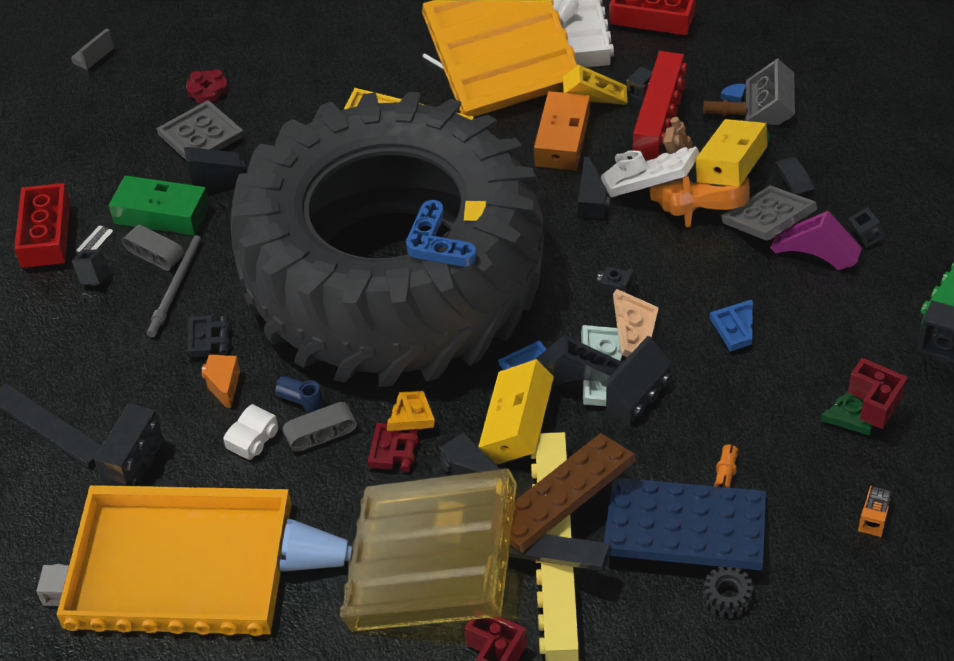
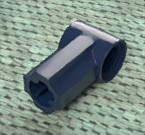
[275,376,324,412]

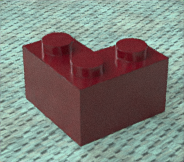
[848,358,908,429]
[465,607,527,661]

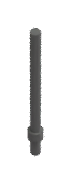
[146,236,202,337]

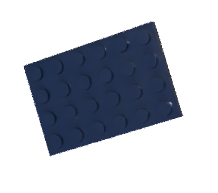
[604,478,766,570]

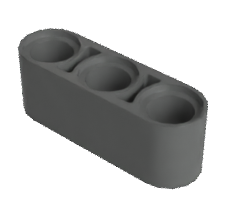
[122,225,185,271]
[283,402,357,452]

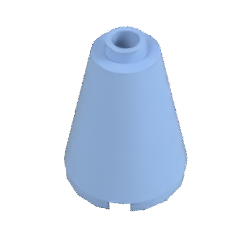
[280,519,352,571]

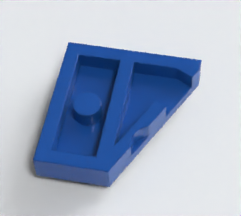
[710,300,753,351]

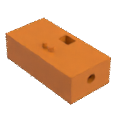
[534,91,590,171]

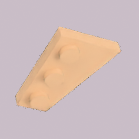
[613,289,658,357]

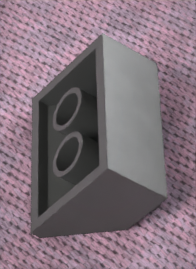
[746,59,795,125]

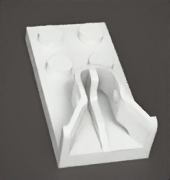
[601,147,699,197]

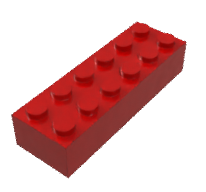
[633,51,687,161]

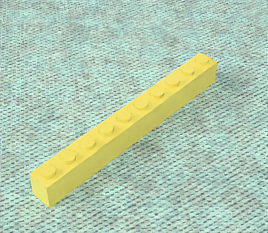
[531,432,578,661]

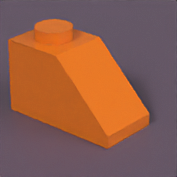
[202,355,240,408]

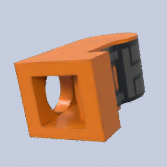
[858,486,891,537]

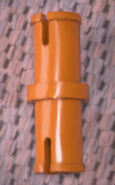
[714,445,738,488]

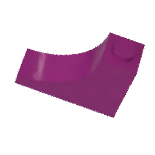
[770,211,862,270]

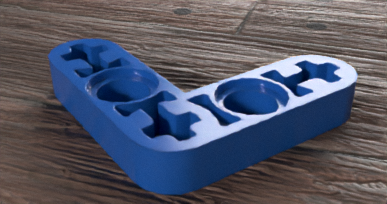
[406,200,476,266]

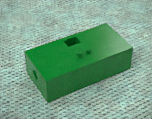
[109,176,210,236]

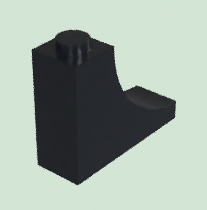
[534,335,623,389]

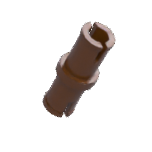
[703,100,747,116]

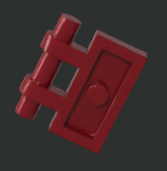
[368,423,419,472]

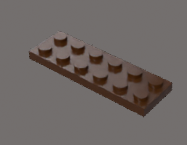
[487,433,636,553]

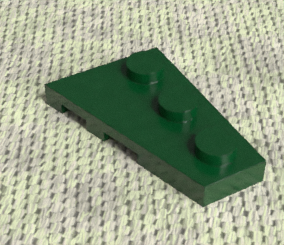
[821,391,873,435]

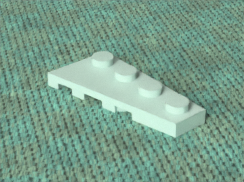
[581,325,622,406]

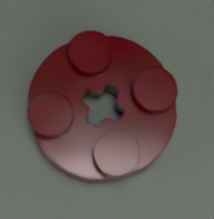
[186,69,228,103]

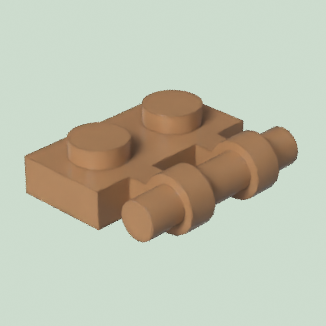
[663,117,693,154]

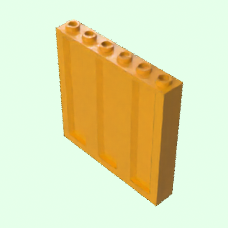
[422,0,579,117]

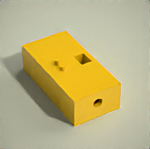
[696,119,767,187]
[478,359,554,465]

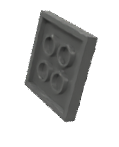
[157,100,244,159]
[721,186,817,240]

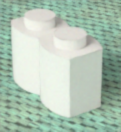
[223,404,278,460]

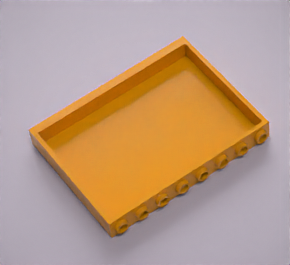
[57,485,292,636]

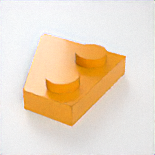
[387,391,435,431]

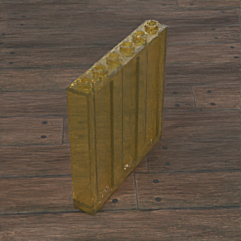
[340,469,517,631]

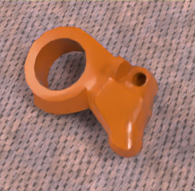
[650,175,750,227]

